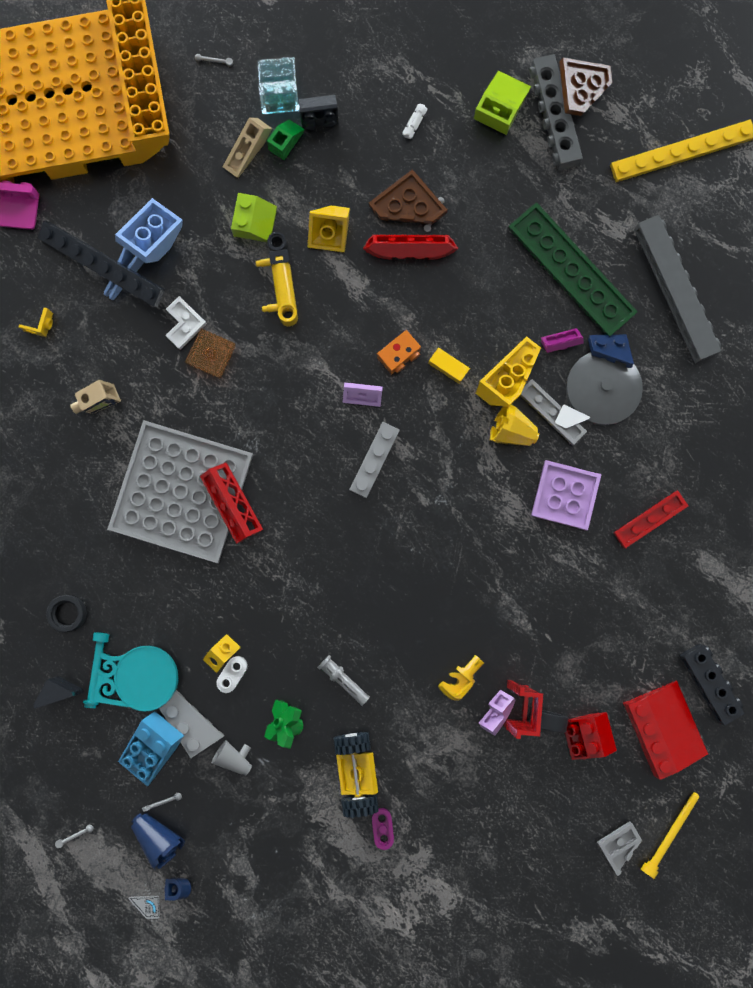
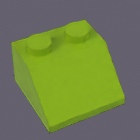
[231,193,277,242]

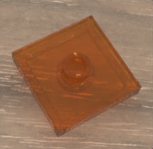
[185,328,236,378]

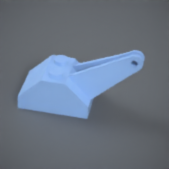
[104,198,183,300]

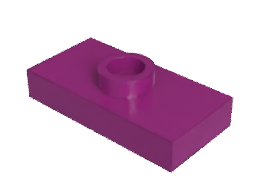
[541,328,584,353]

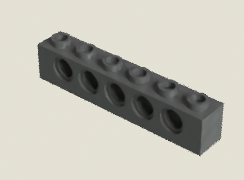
[529,54,583,171]

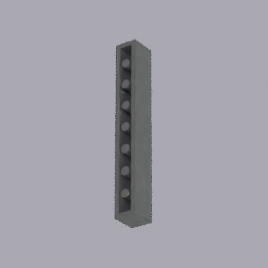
[634,215,722,364]

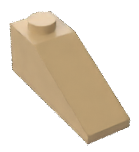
[223,118,272,178]

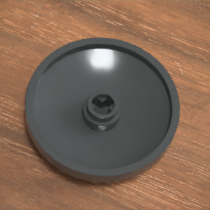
[566,352,643,426]

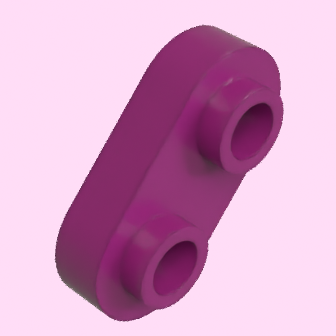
[372,808,394,850]

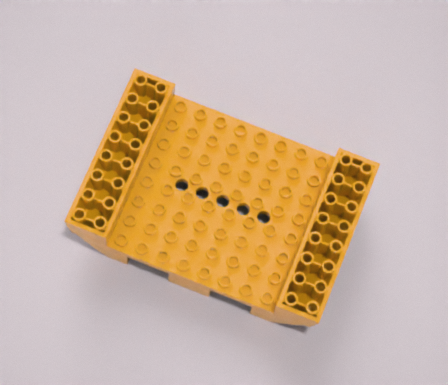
[0,0,169,183]

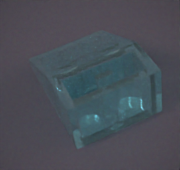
[258,57,299,114]

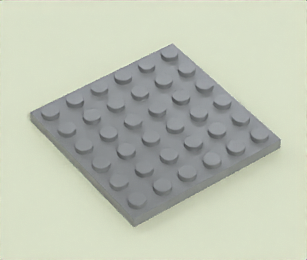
[107,420,253,564]

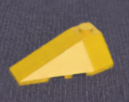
[476,337,541,407]

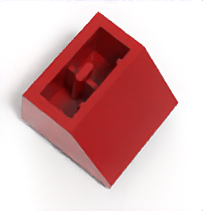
[565,712,617,760]

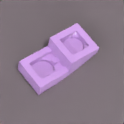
[479,690,515,736]

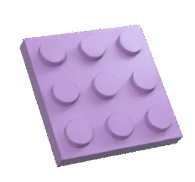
[531,460,601,530]

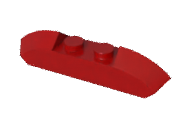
[363,235,458,260]

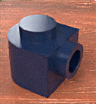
[164,878,191,901]

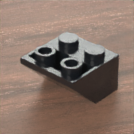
[298,95,339,130]

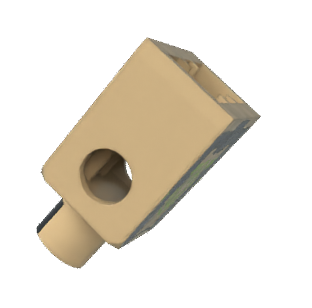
[71,380,121,414]

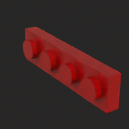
[613,490,688,548]

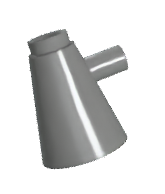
[211,740,252,776]

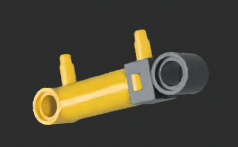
[255,232,298,326]

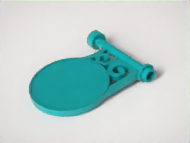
[83,632,178,711]

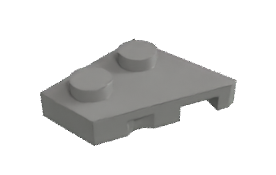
[597,821,642,876]

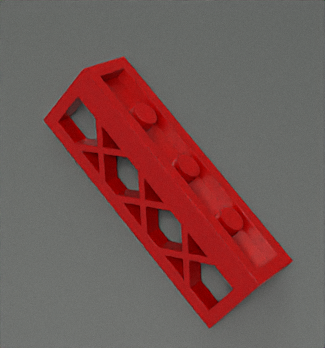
[200,462,263,544]

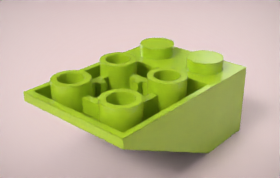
[474,71,531,135]

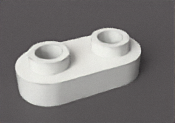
[217,656,247,693]

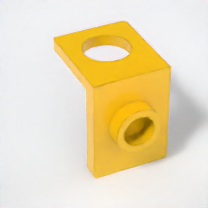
[19,308,53,337]
[203,634,240,673]

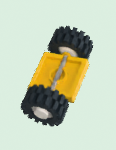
[334,732,379,818]

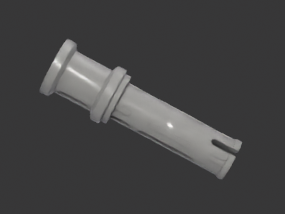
[317,655,370,706]

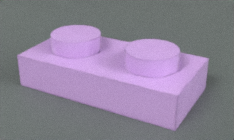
[343,383,382,407]

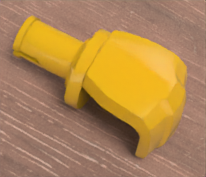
[438,655,484,701]

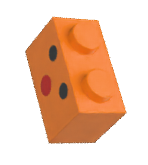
[377,330,421,375]

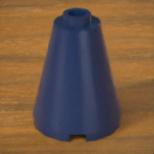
[131,813,185,871]

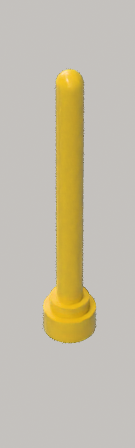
[641,793,699,879]

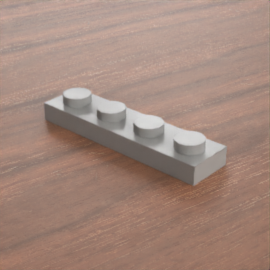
[520,379,587,446]
[349,422,400,498]

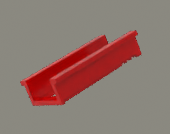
[504,680,543,739]

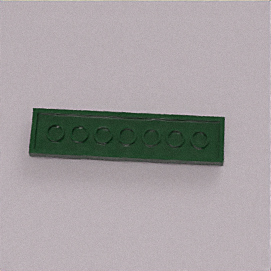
[508,202,637,337]

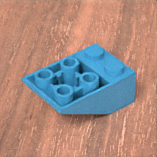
[118,711,184,786]

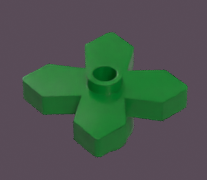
[264,700,303,749]

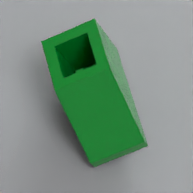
[267,119,305,160]

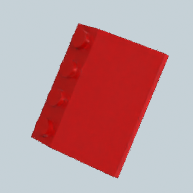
[623,681,708,780]

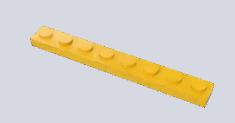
[610,119,753,182]

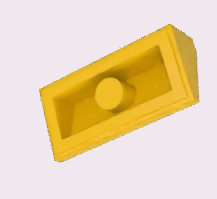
[428,348,470,384]

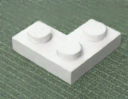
[166,296,207,350]

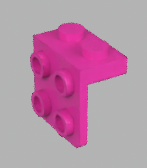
[0,180,39,230]

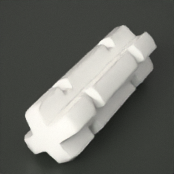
[402,104,427,139]

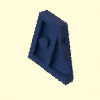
[588,334,634,368]

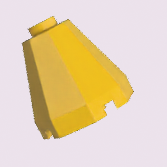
[490,405,539,446]

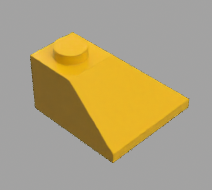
[308,206,350,252]

